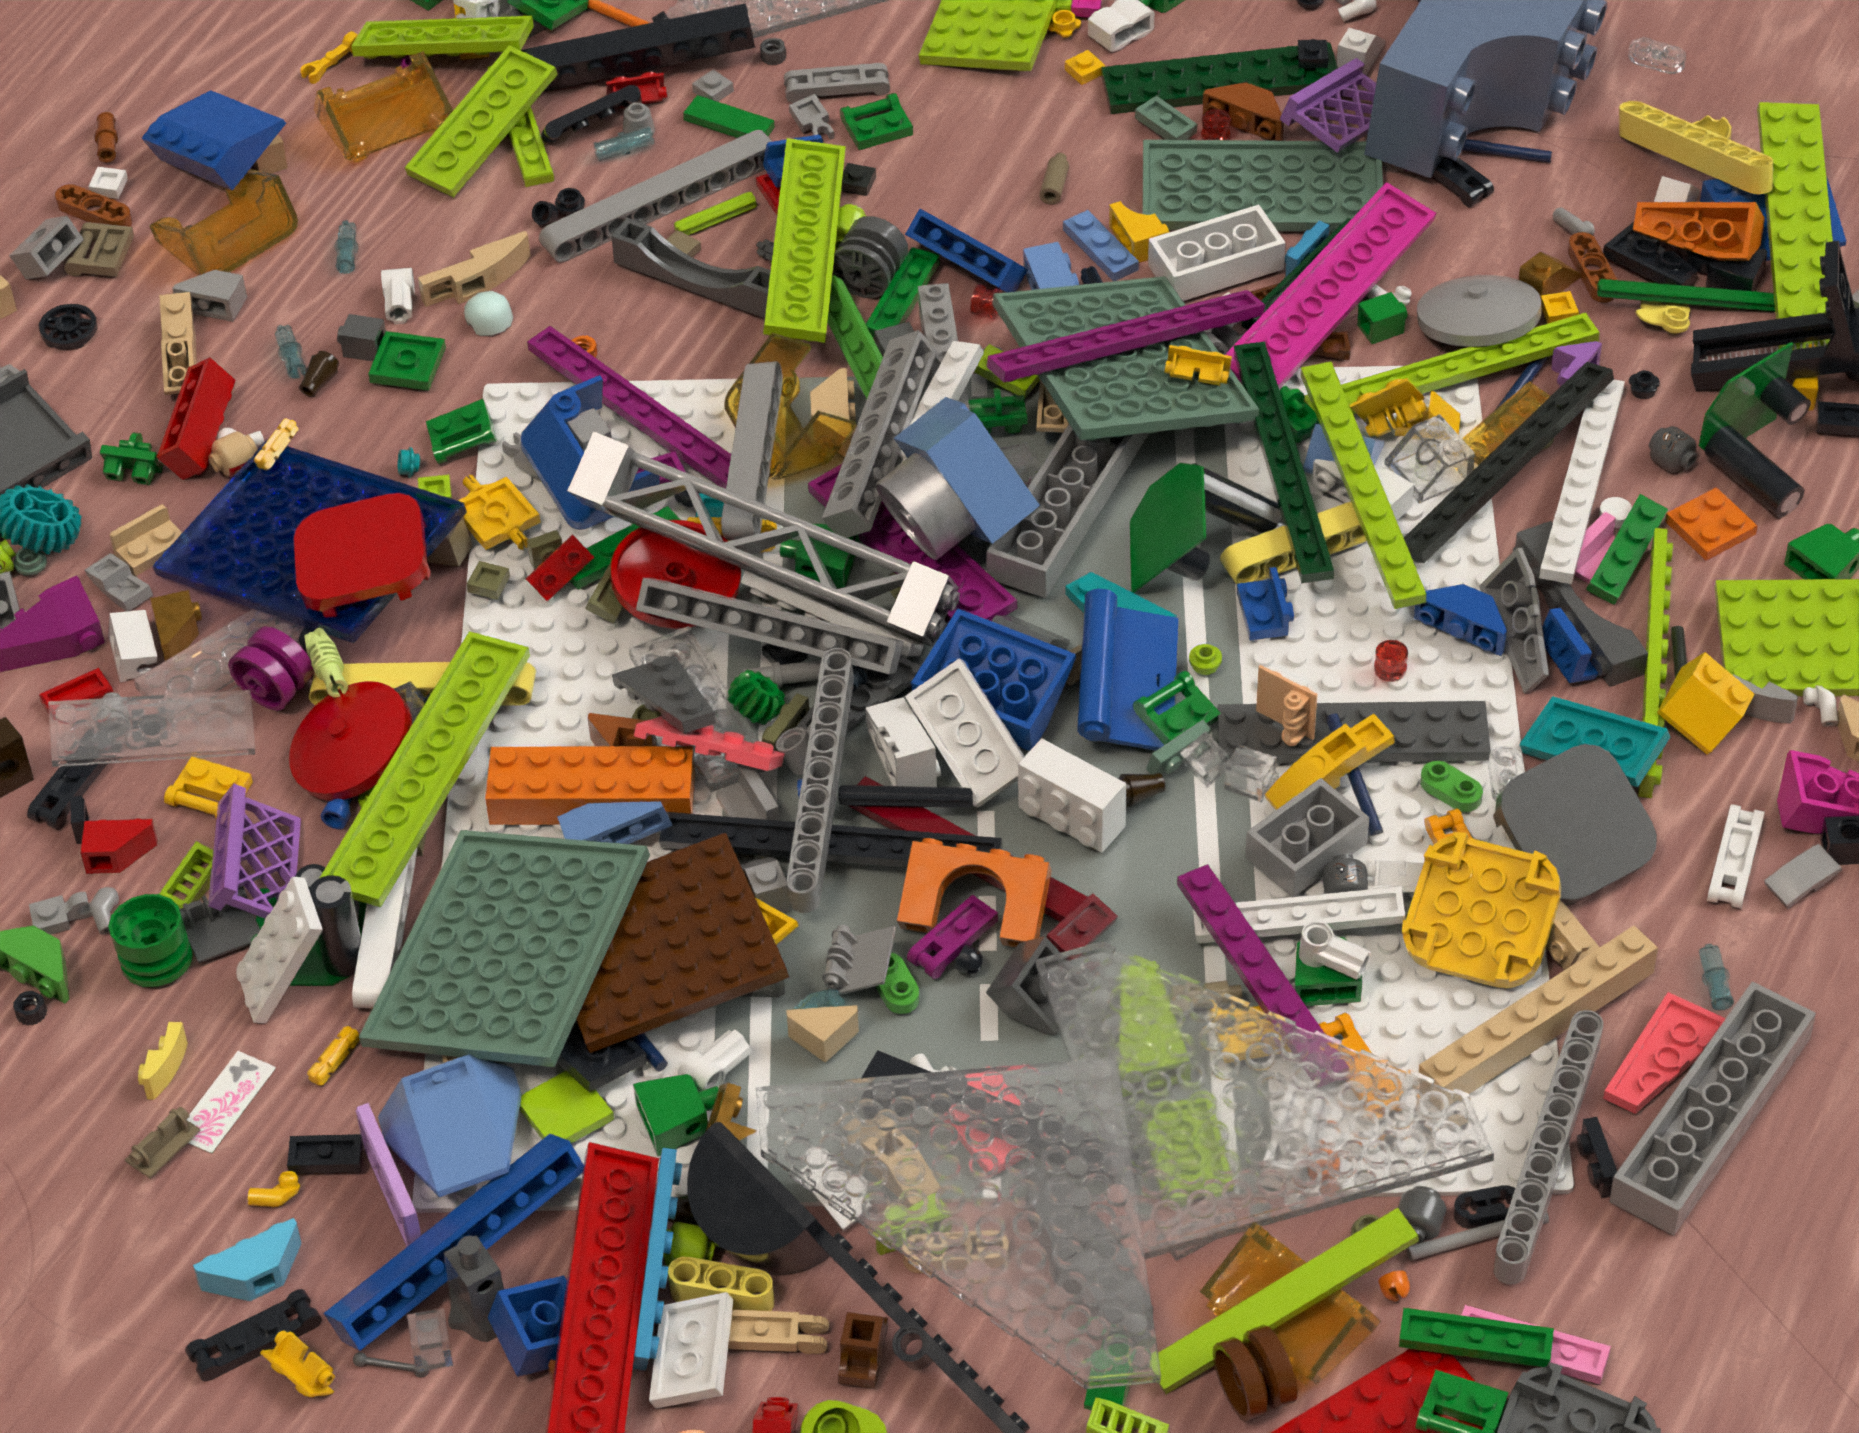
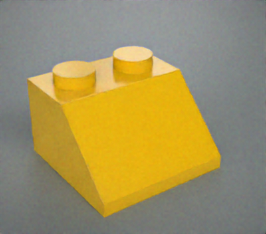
[1657,652,1755,755]

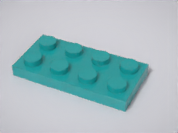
[1519,696,1671,787]

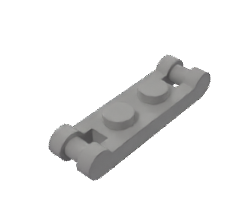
[783,63,890,103]

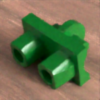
[1280,386,1320,443]
[968,388,1028,434]
[100,432,164,485]

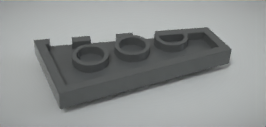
[612,655,716,733]
[796,656,921,733]

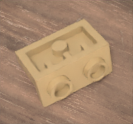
[110,504,189,577]
[1546,900,1600,970]

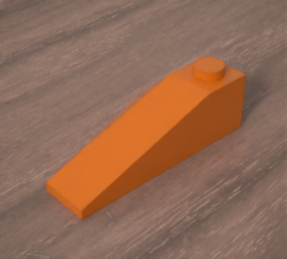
[1633,202,1765,261]

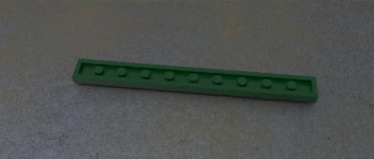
[1234,341,1334,584]

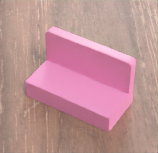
[1574,512,1616,584]

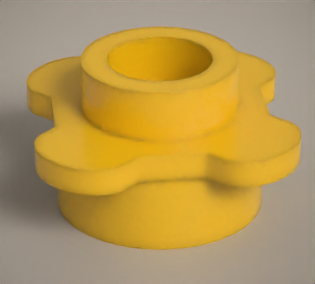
[1047,10,1081,38]

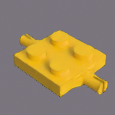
[452,475,541,550]

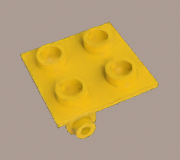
[1349,378,1428,438]

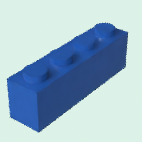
[905,208,1028,292]

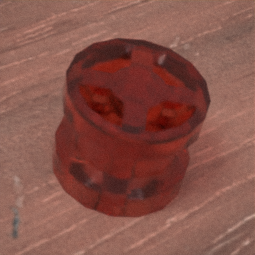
[1201,109,1231,140]
[970,284,1003,319]
[1374,640,1408,682]

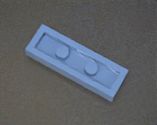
[1063,210,1139,281]

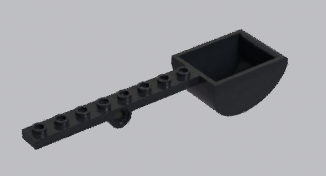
[687,1122,1030,1433]

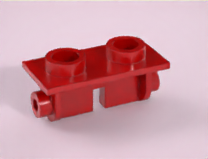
[606,72,667,109]
[526,534,594,601]

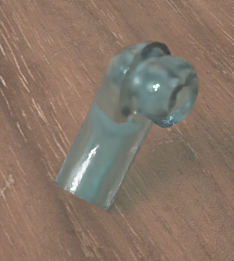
[793,988,845,1009]

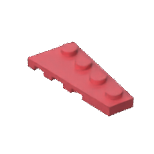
[634,716,785,771]
[1603,992,1726,1114]

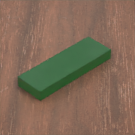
[683,95,775,138]

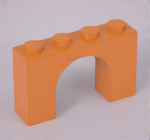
[897,838,1052,947]

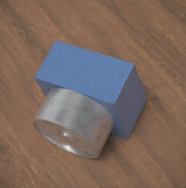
[875,397,1040,560]

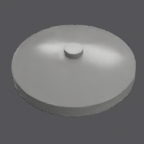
[1417,275,1542,347]

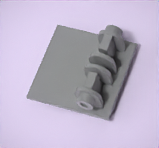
[822,925,896,998]

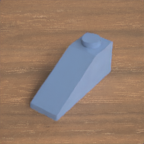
[557,801,673,844]

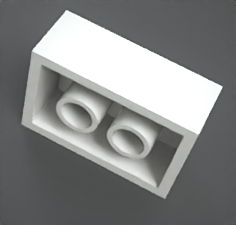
[1018,738,1126,853]

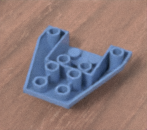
[378,1054,522,1197]

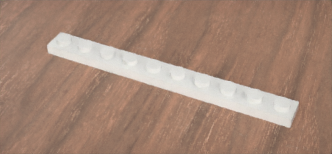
[1539,380,1625,584]

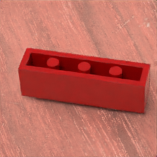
[156,357,236,480]

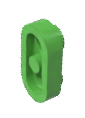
[1420,761,1483,812]
[875,953,919,1014]

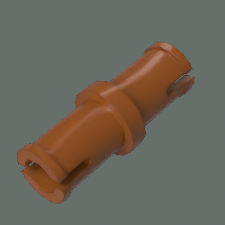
[94,112,118,163]

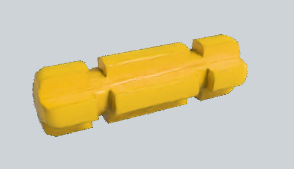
[254,418,298,471]
[307,1026,360,1086]

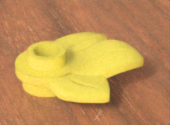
[1635,301,1690,334]

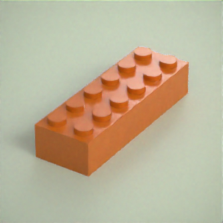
[485,746,696,825]

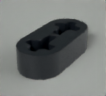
[1453,1185,1515,1229]

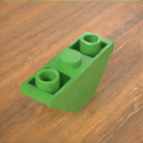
[0,925,70,1004]

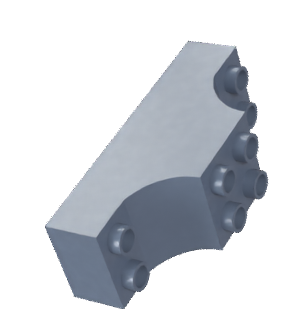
[1364,0,1607,178]

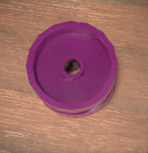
[228,626,314,711]

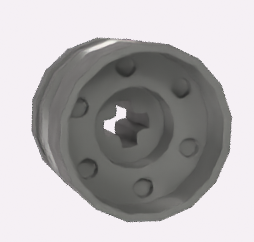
[832,216,908,298]

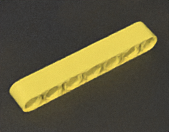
[1619,101,1773,194]
[309,662,536,707]

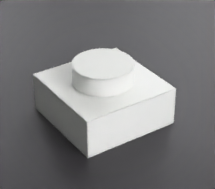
[88,167,128,199]

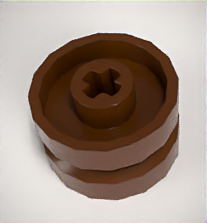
[1213,1324,1298,1422]

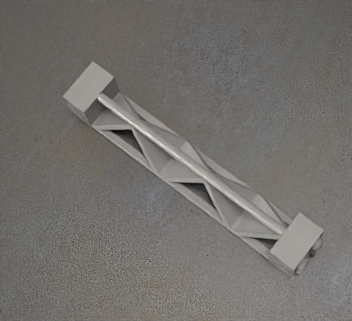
[567,432,960,647]

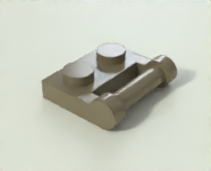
[64,222,134,277]

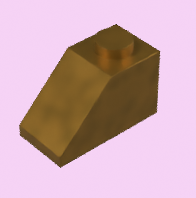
[1518,252,1581,296]
[150,590,202,666]

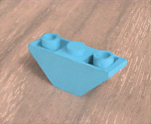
[193,1218,301,1301]

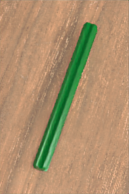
[1597,279,1775,312]

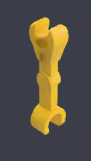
[300,31,358,84]

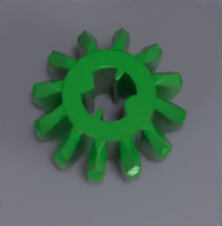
[727,669,785,725]

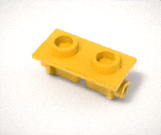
[1164,345,1232,386]
[260,1331,335,1398]

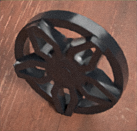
[39,304,97,349]

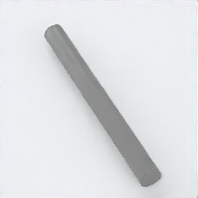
[1407,1212,1549,1261]

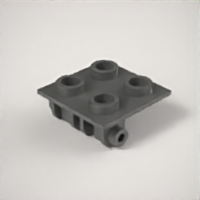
[180,886,260,963]

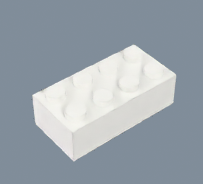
[1148,205,1285,301]

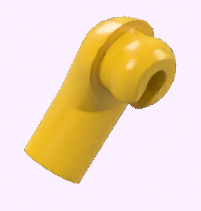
[248,1171,300,1207]

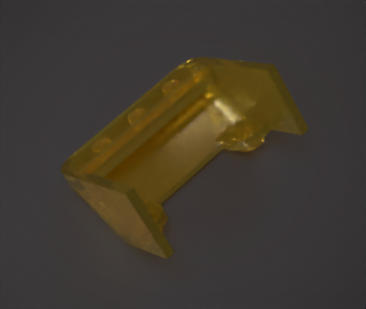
[724,332,857,480]

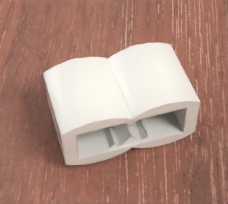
[1088,0,1155,52]

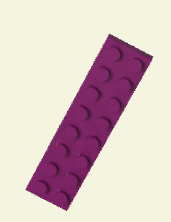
[808,463,1017,623]

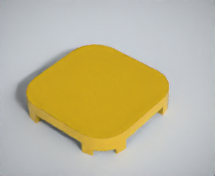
[1402,832,1561,988]

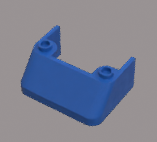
[521,375,660,530]

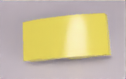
[138,1022,188,1100]

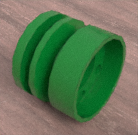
[108,894,193,987]

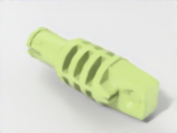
[304,627,348,697]

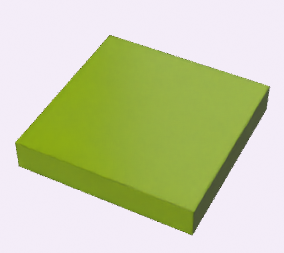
[519,1071,614,1143]

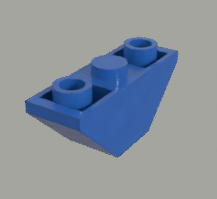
[1414,584,1507,656]

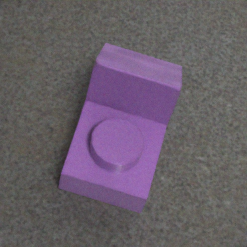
[1551,341,1602,388]

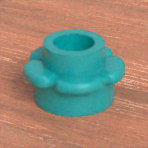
[397,447,420,478]

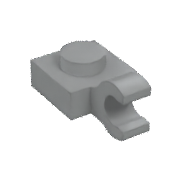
[29,892,92,935]

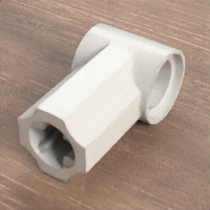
[381,268,415,324]
[1299,921,1371,980]
[678,1029,751,1091]

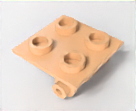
[1256,665,1318,746]

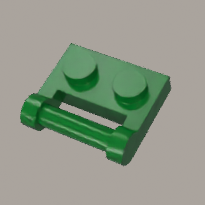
[839,93,913,150]
[426,399,497,464]
[1133,671,1221,745]
[1415,1370,1509,1433]

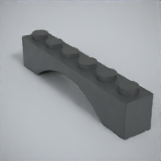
[611,218,771,318]
[1513,521,1648,687]

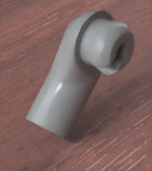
[1552,207,1595,235]
[89,887,119,934]

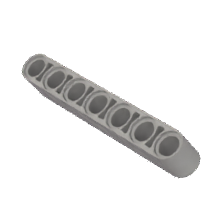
[721,361,783,541]

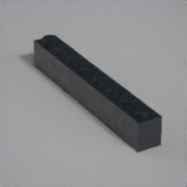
[521,3,755,92]

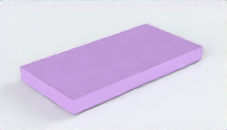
[355,1103,421,1247]

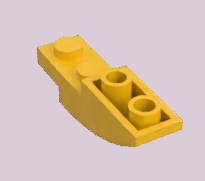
[1265,713,1395,810]

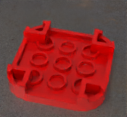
[294,493,431,617]

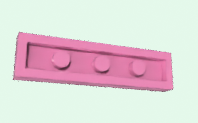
[1462,1305,1611,1385]

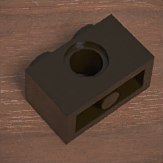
[0,717,34,798]

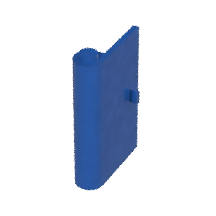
[1077,588,1178,751]

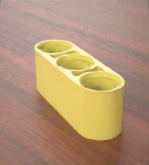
[668,1257,774,1311]

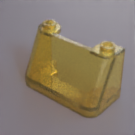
[314,51,453,162]
[149,169,298,276]
[1200,1221,1381,1386]

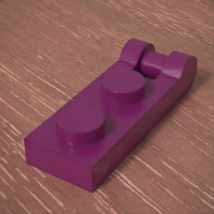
[907,894,998,979]

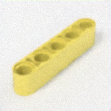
[1220,502,1367,584]

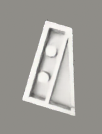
[865,697,941,787]

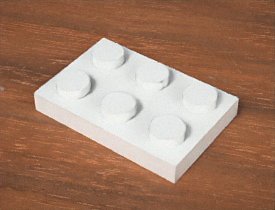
[649,1292,733,1409]

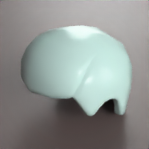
[464,291,513,336]

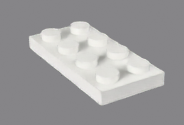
[905,658,1025,808]
[236,877,323,1023]

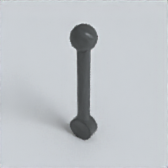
[353,1352,429,1377]

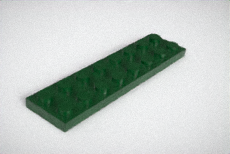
[1101,42,1338,114]

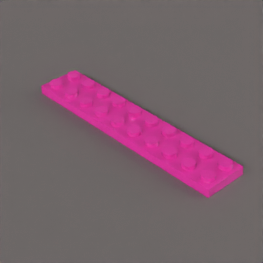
[1225,182,1436,389]

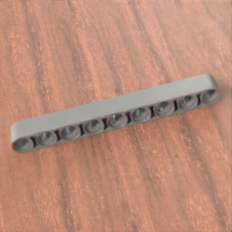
[539,130,773,262]
[787,648,854,913]
[1493,1010,1604,1285]

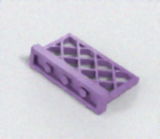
[1280,58,1376,153]
[208,783,301,919]

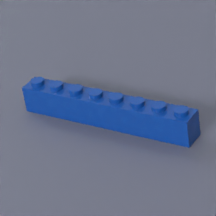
[324,1134,584,1351]

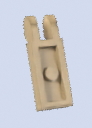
[728,1310,829,1354]

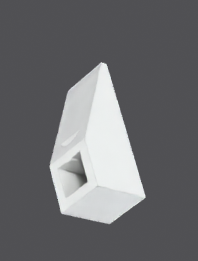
[1312,459,1414,521]

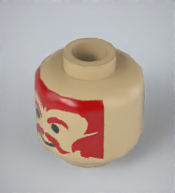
[209,431,258,477]

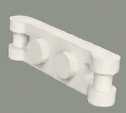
[1707,804,1765,909]

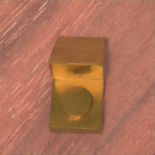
[705,1082,757,1141]

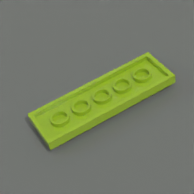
[351,16,534,59]
[405,45,558,198]

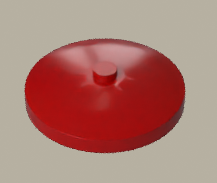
[610,520,741,629]
[289,681,412,801]

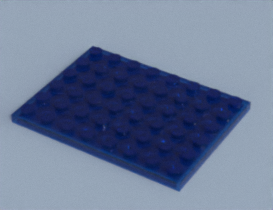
[152,440,467,643]

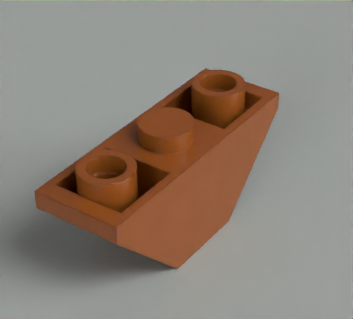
[1203,82,1284,141]

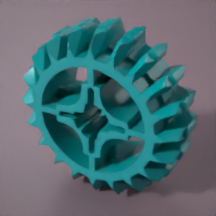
[0,484,82,555]

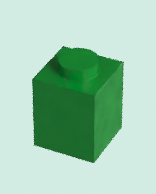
[1357,292,1408,344]

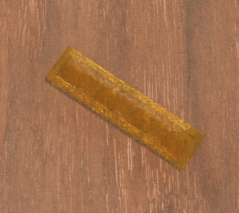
[1456,381,1550,465]

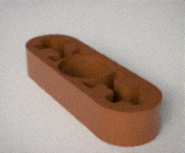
[55,184,132,227]
[1568,232,1617,303]

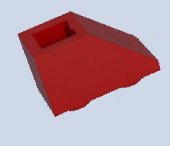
[80,818,158,874]
[752,1397,798,1433]

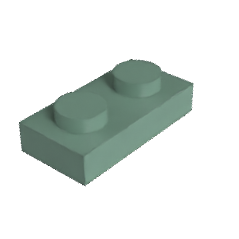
[1135,96,1198,140]
[1146,720,1211,774]

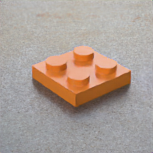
[1665,487,1758,561]

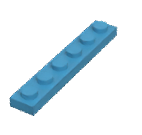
[633,1148,682,1371]

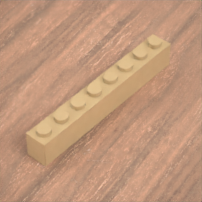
[1417,926,1658,1113]

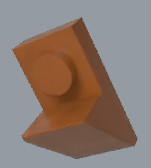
[587,713,657,746]

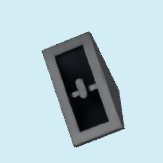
[1706,248,1768,291]

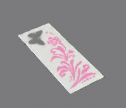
[187,1051,276,1153]

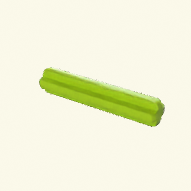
[674,192,757,236]

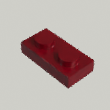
[1046,893,1118,963]

